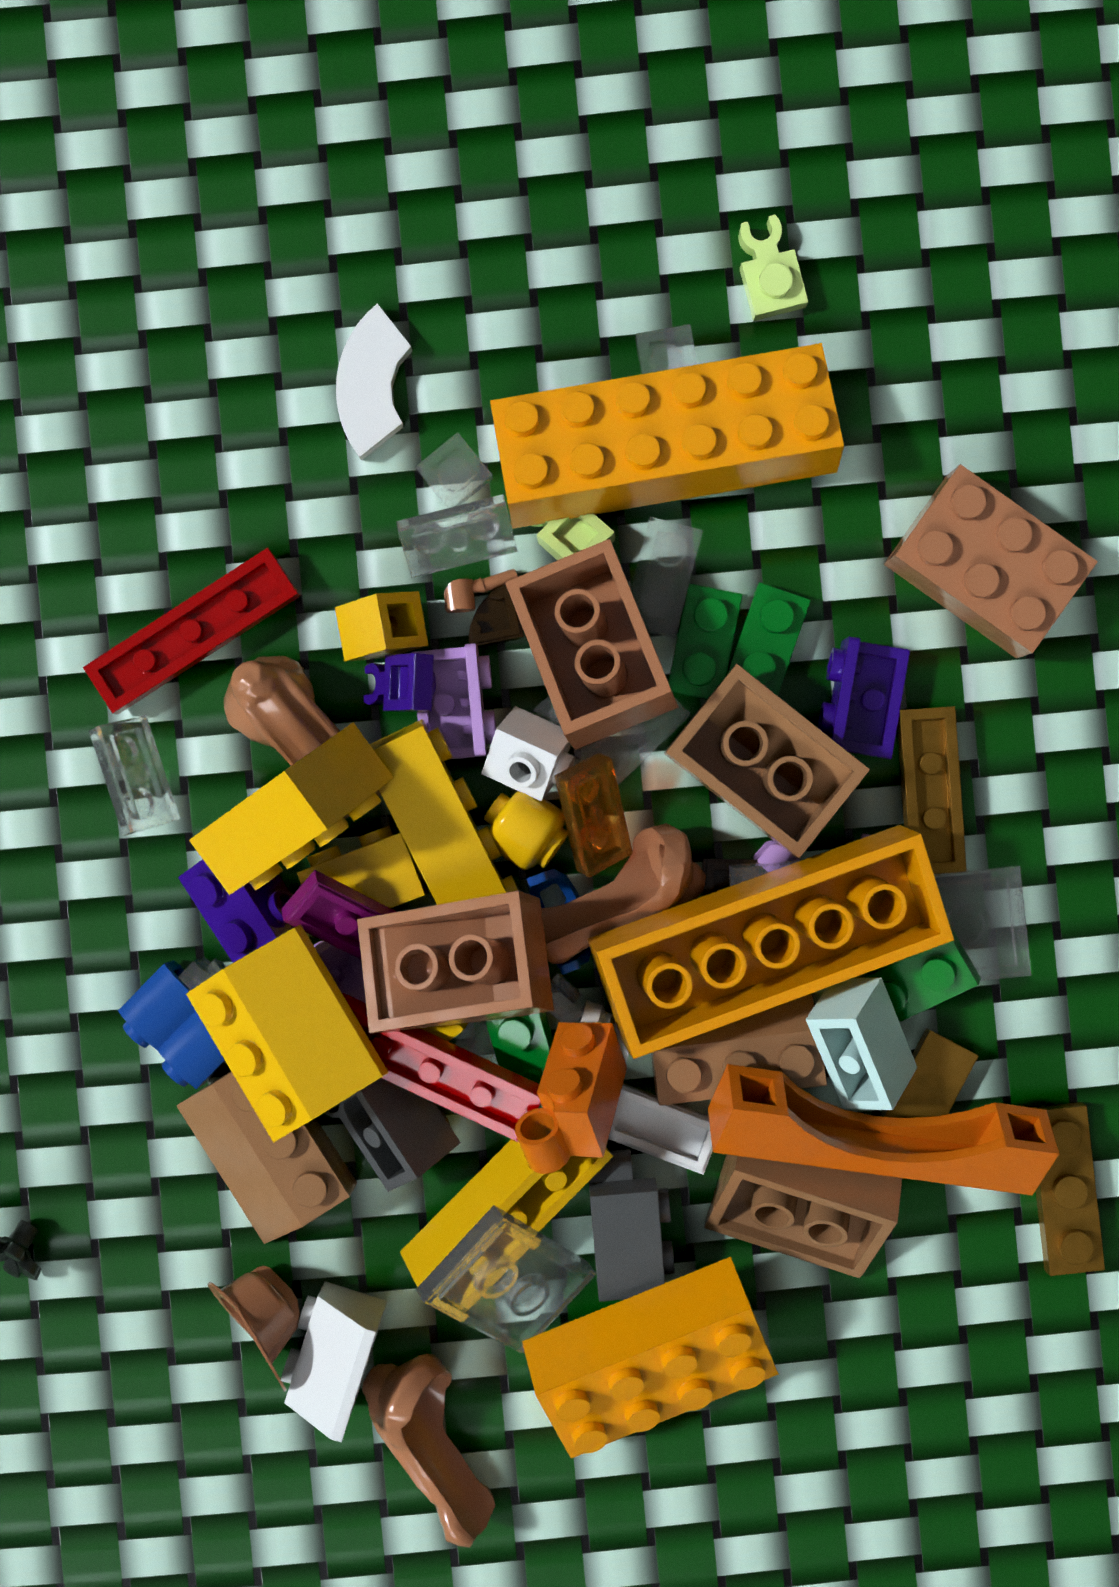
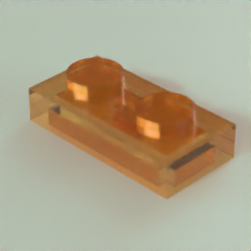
[554,753,633,878]

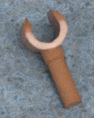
[444,569,518,613]

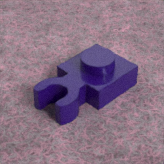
[364,653,436,712]

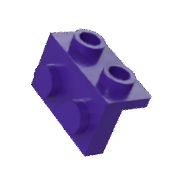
[817,636,910,759]
[178,859,294,963]

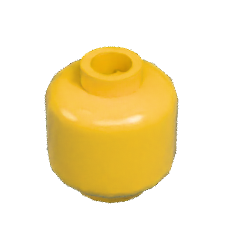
[484,791,569,870]

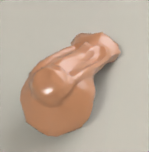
[223,656,381,819]
[541,823,706,964]
[362,1354,495,1548]

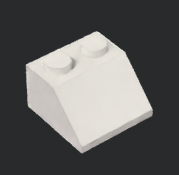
[281,1281,387,1442]

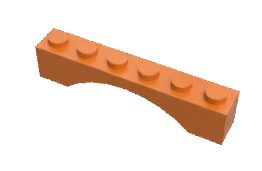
[708,1064,1059,1196]

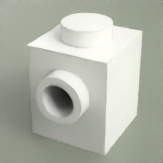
[481,706,576,801]

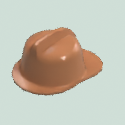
[208,1266,300,1392]

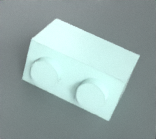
[806,978,917,1110]

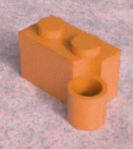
[515,1022,627,1174]

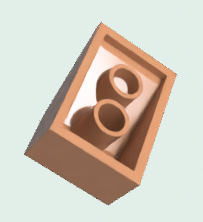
[357,891,554,1034]

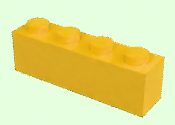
[370,719,520,905]
[400,1139,613,1317]

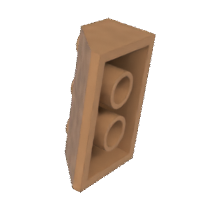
[664,664,870,858]
[651,993,827,1106]
[176,1071,357,1244]
[704,1154,902,1279]

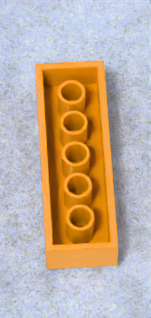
[490,343,844,529]
[587,825,954,1059]

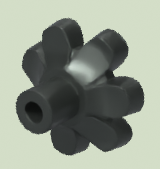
[0,1220,42,1280]

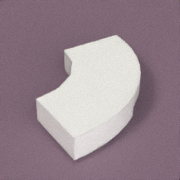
[336,304,413,461]

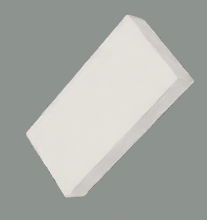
[608,1083,713,1175]

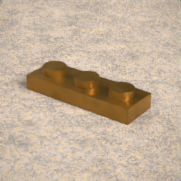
[897,706,967,874]
[1031,1102,1105,1276]

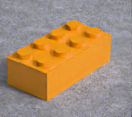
[522,1257,779,1458]

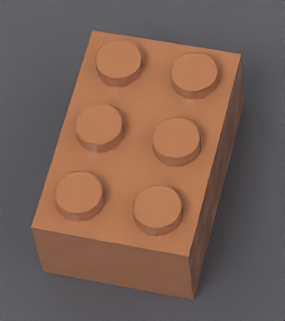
[884,464,1098,659]
[505,539,679,750]

